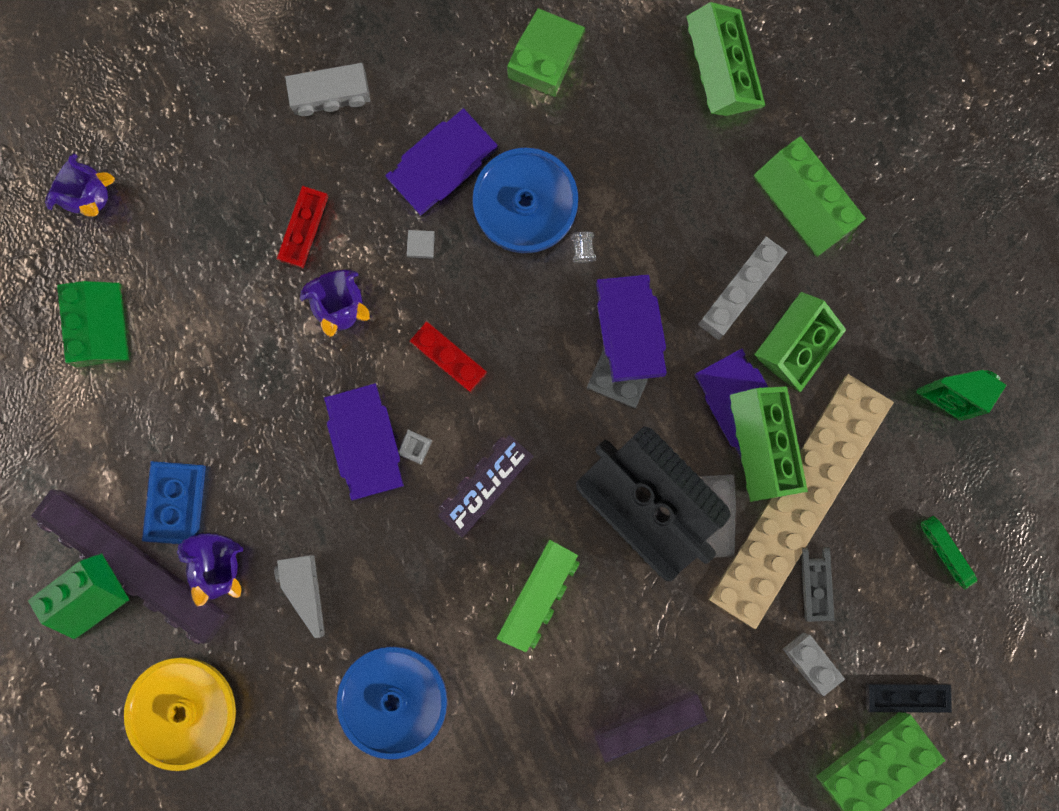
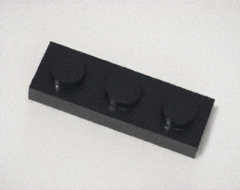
[866,683,952,713]

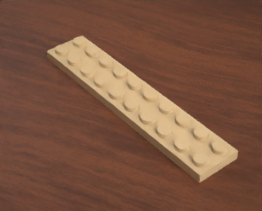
[708,374,894,629]

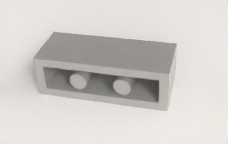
[285,63,371,116]

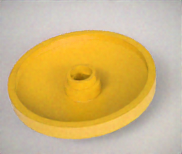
[124,657,236,771]

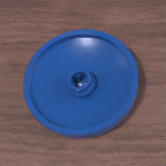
[473,148,578,253]
[337,646,447,759]

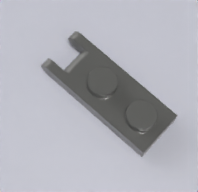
[801,547,834,622]

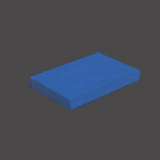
[142,461,206,544]

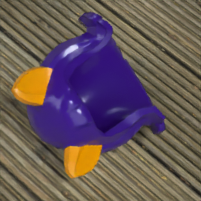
[45,153,115,216]
[300,269,370,337]
[177,533,243,606]

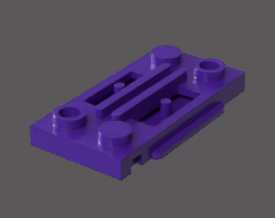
[385,108,498,216]
[596,275,667,382]
[695,349,768,457]
[324,383,404,501]

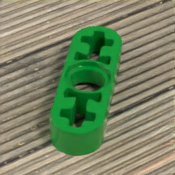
[920,515,977,590]

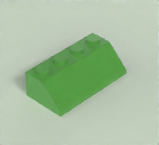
[686,2,766,116]
[753,136,866,257]
[730,386,808,502]
[497,540,580,652]

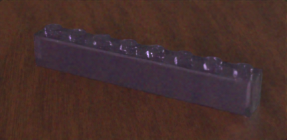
[31,489,230,644]

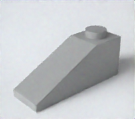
[274,555,325,638]

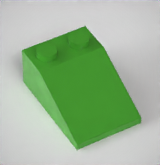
[507,8,585,97]

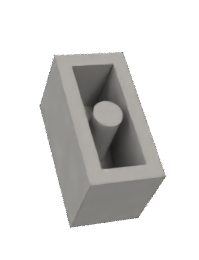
[783,632,845,696]

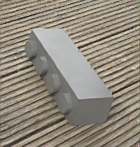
[698,236,787,340]

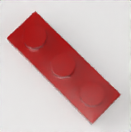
[277,186,329,269]
[410,321,487,393]

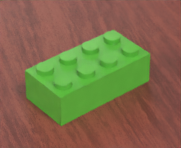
[816,712,946,811]

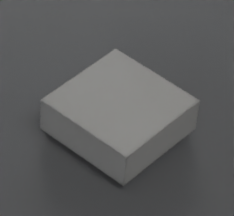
[407,230,435,259]
[398,430,432,465]

